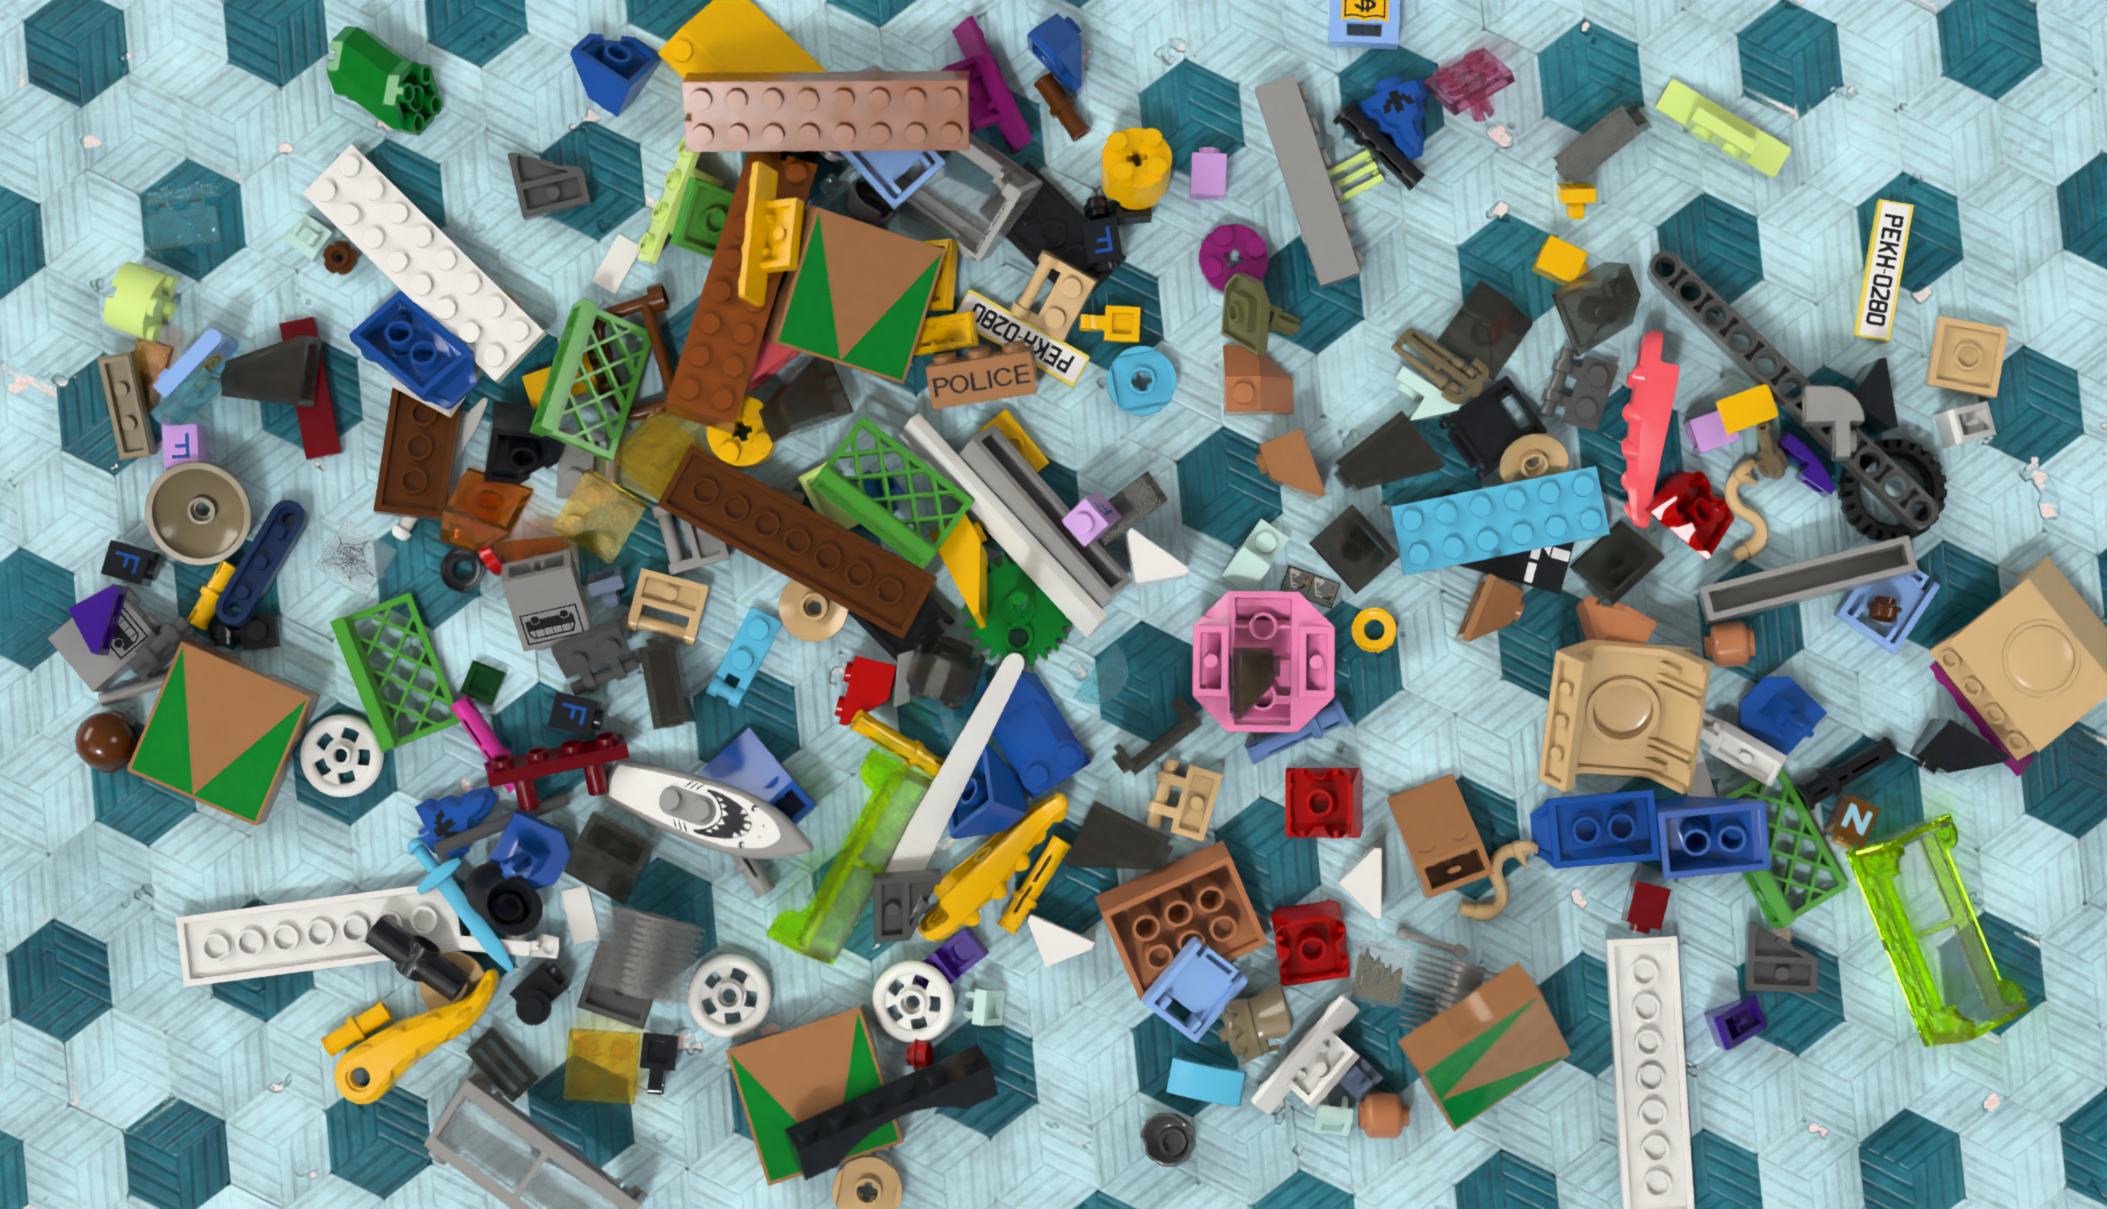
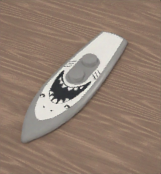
[604,759,814,859]

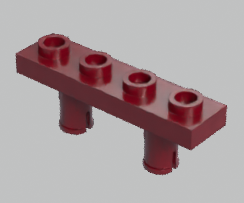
[484,732,629,811]

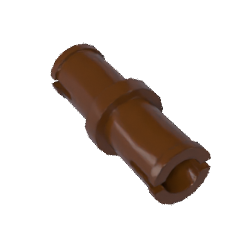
[1034,72,1091,142]

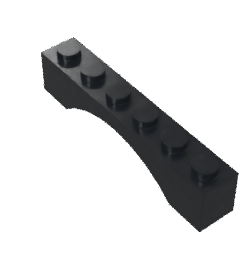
[784,1044,998,1181]

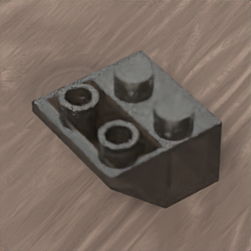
[564,810,659,906]

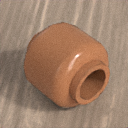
[1703,621,1756,668]
[1358,1093,1410,1138]

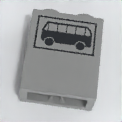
[501,549,592,652]
[48,584,163,692]

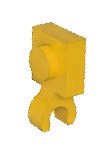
[1079,305,1141,343]

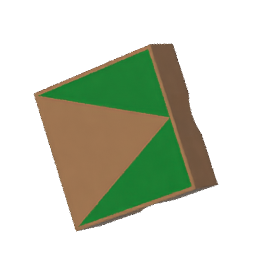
[764,205,946,384]
[126,639,320,826]
[1398,962,1571,1132]
[726,1004,905,1186]

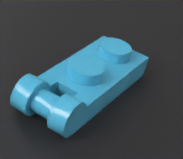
[706,606,783,709]

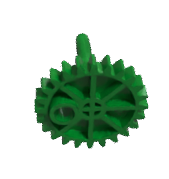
[962,556,1073,666]

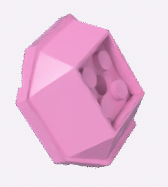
[1192,591,1335,732]

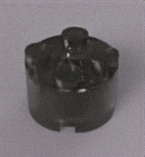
[906,635,985,710]

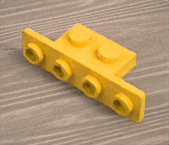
[738,161,804,306]

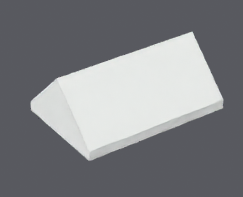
[1125,528,1190,588]

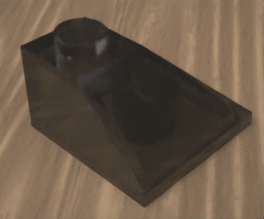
[1551,262,1641,356]
[1436,280,1533,381]
[1229,648,1280,720]

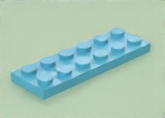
[1389,466,1610,576]

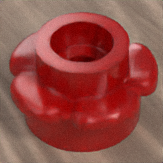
[906,1039,933,1071]

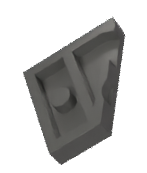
[508,152,592,220]
[873,869,942,943]
[1744,922,1818,993]

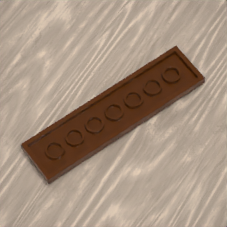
[657,444,937,640]

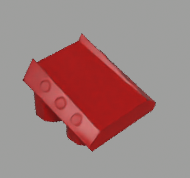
[1644,471,1734,559]
[1285,768,1364,838]
[1271,899,1350,986]

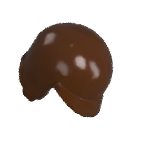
[75,710,140,773]

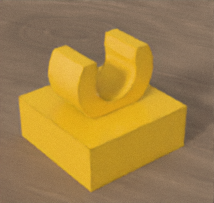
[1556,182,1596,219]

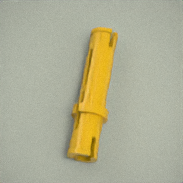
[850,709,945,779]
[997,835,1072,935]

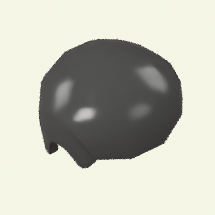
[845,177,897,226]
[1140,1113,1196,1167]

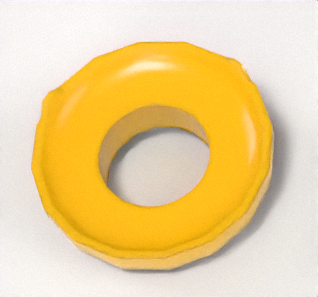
[1351,608,1396,652]

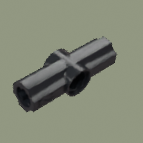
[365,915,470,1001]

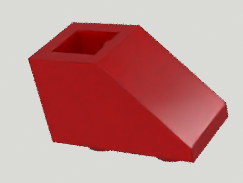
[835,656,897,726]

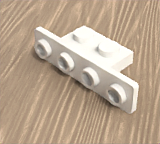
[1251,995,1360,1115]

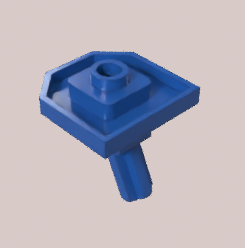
[1738,676,1827,756]
[486,809,571,890]

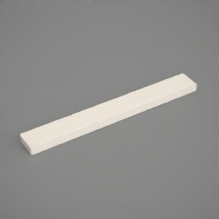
[899,413,1108,638]

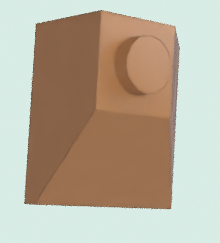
[1254,428,1326,501]
[1454,574,1526,644]

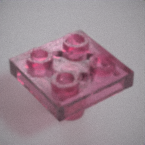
[1424,47,1515,122]

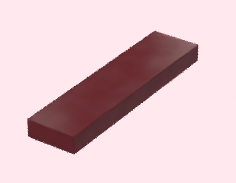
[279,317,343,460]

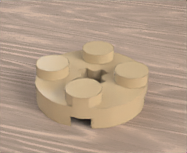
[832,1155,903,1209]

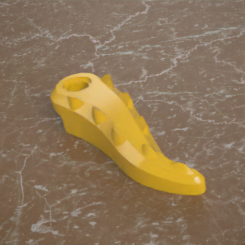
[918,792,1069,941]
[334,968,499,1104]

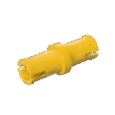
[186,560,237,630]
[321,1000,393,1057]

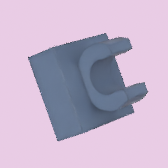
[587,565,625,609]
[1338,1052,1383,1102]

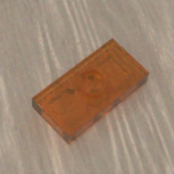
[134,337,174,414]

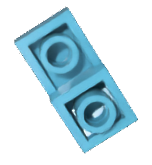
[1166,1057,1247,1107]

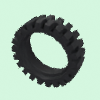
[1838,438,1948,542]

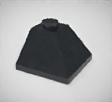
[1910,719,2010,775]

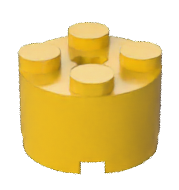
[1101,128,1172,210]
[707,396,780,469]

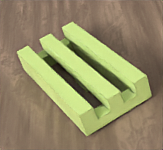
[1327,150,1384,205]

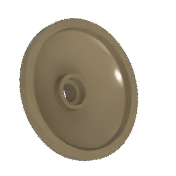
[145,461,252,565]

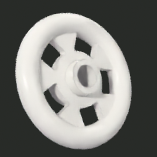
[300,714,384,797]
[687,954,771,1038]
[872,961,955,1043]

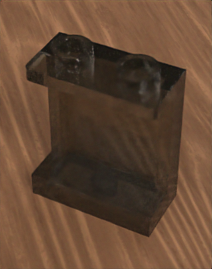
[1112,696,1202,775]

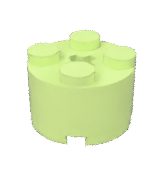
[104,261,178,343]

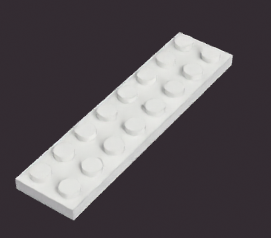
[303,144,547,384]
[176,880,463,987]
[1605,935,1695,1209]

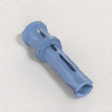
[1244,697,1350,765]

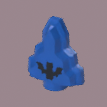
[1358,75,1427,160]
[415,787,498,859]

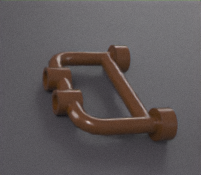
[587,283,675,421]

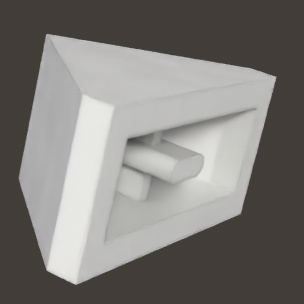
[1934,401,1996,449]
[1337,847,1382,919]
[1027,913,1095,967]

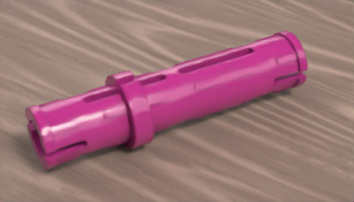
[450,694,515,793]

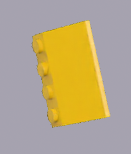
[658,0,827,80]

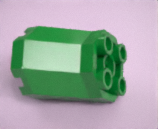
[326,26,442,136]

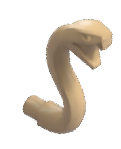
[1724,459,1769,563]
[1458,840,1539,921]

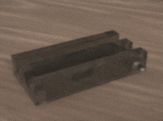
[465,1027,540,1103]

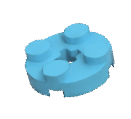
[1107,346,1177,417]

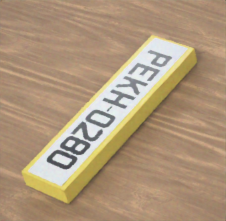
[1853,199,1914,343]
[955,289,1090,388]

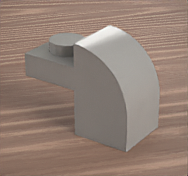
[1802,386,1864,461]

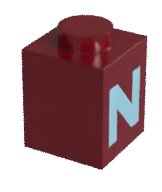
[1621,879,1671,934]

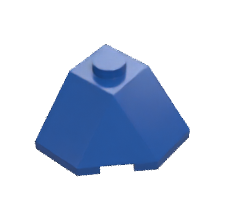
[1027,13,1082,97]
[570,33,662,117]
[948,745,1027,839]

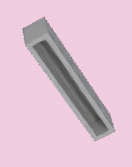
[1255,74,1365,289]
[959,424,1132,609]
[1697,535,1918,626]

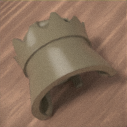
[1218,982,1293,1064]

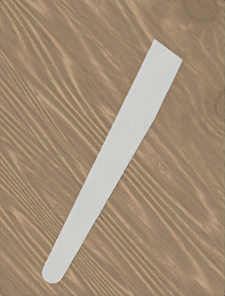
[885,653,1025,872]

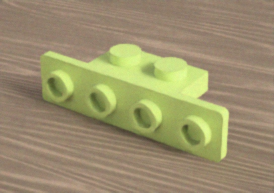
[1655,79,1791,178]
[638,136,724,264]

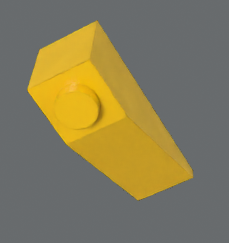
[929,513,988,629]

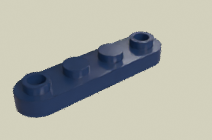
[215,500,308,627]

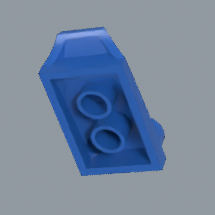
[349,290,478,409]
[980,670,1091,799]
[1530,789,1660,869]

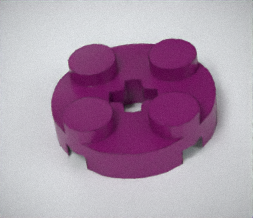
[1198,224,1268,293]

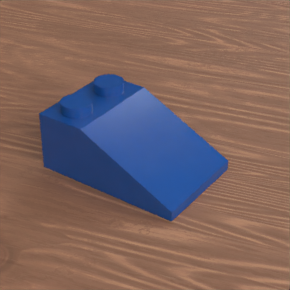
[1655,796,1771,879]

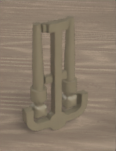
[1391,327,1489,404]

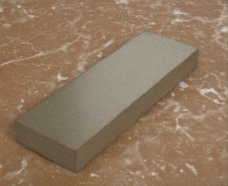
[97,351,157,460]

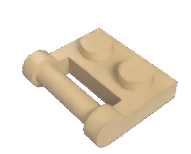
[1010,250,1098,342]
[626,568,710,647]

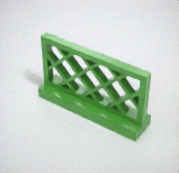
[529,298,651,462]
[810,416,974,570]
[330,592,461,753]
[1721,767,1849,928]

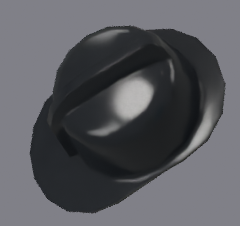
[465,862,543,936]

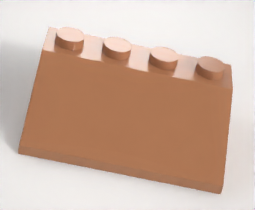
[1095,840,1268,1001]

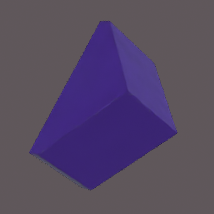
[68,585,129,656]
[1704,995,1767,1050]

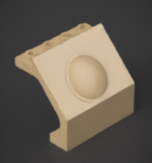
[1929,555,2107,761]
[1538,639,1712,794]

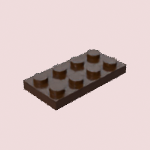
[373,387,463,521]

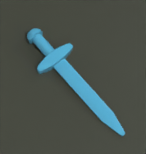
[407,837,514,973]

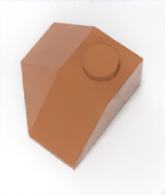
[1223,345,1293,415]
[1576,595,1658,644]

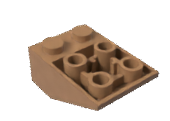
[1386,774,1494,898]

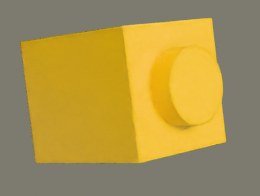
[1531,235,1589,289]

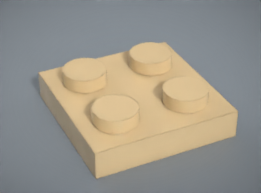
[1924,316,2009,398]

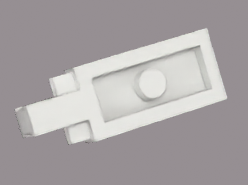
[1700,713,1788,786]
[459,932,561,959]

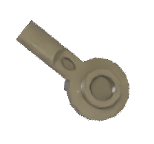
[1756,422,1789,480]

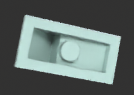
[1392,366,1462,424]
[1221,519,1290,591]

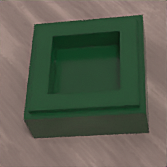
[460,660,507,706]

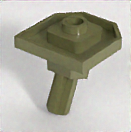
[1221,272,1301,356]

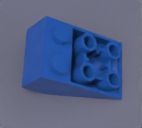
[697,727,819,825]

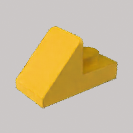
[1715,384,1779,435]

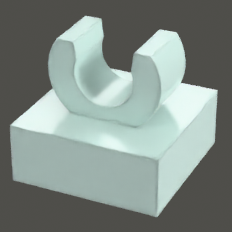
[284,212,335,262]
[963,989,1006,1026]
[1313,1094,1353,1136]

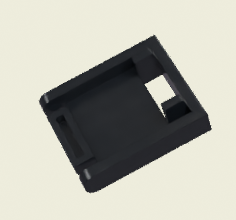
[1439,376,1548,481]
[848,595,955,662]

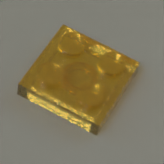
[613,406,710,501]
[552,468,648,564]
[563,1028,641,1104]

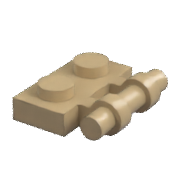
[1146,758,1223,842]

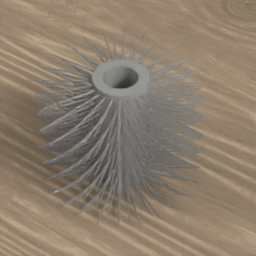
[585,905,706,1005]
[1397,952,1498,1030]

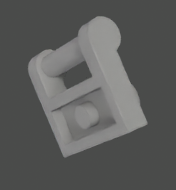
[556,428,624,502]
[652,506,731,576]

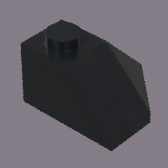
[484,401,563,485]

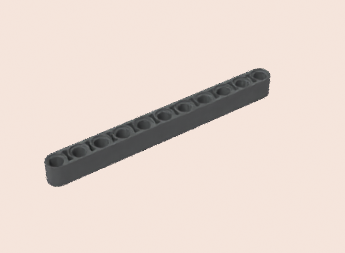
[1647,251,1939,530]

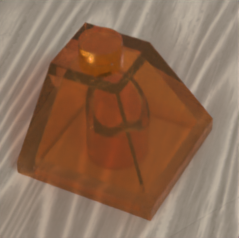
[439,468,534,552]

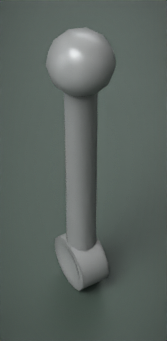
[1396,927,1467,958]

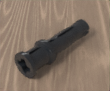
[1332,99,1425,191]
[1793,737,1898,812]

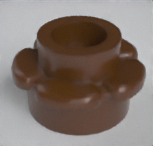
[323,241,357,275]
[1867,596,1902,623]

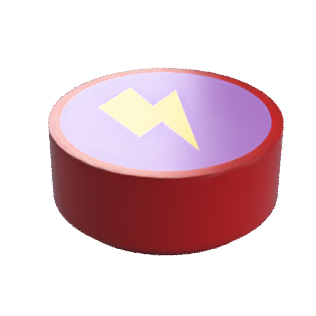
[478,541,508,576]

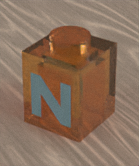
[1824,793,1881,850]

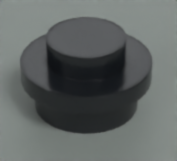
[516,990,552,1026]

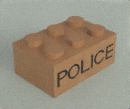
[925,340,1040,410]

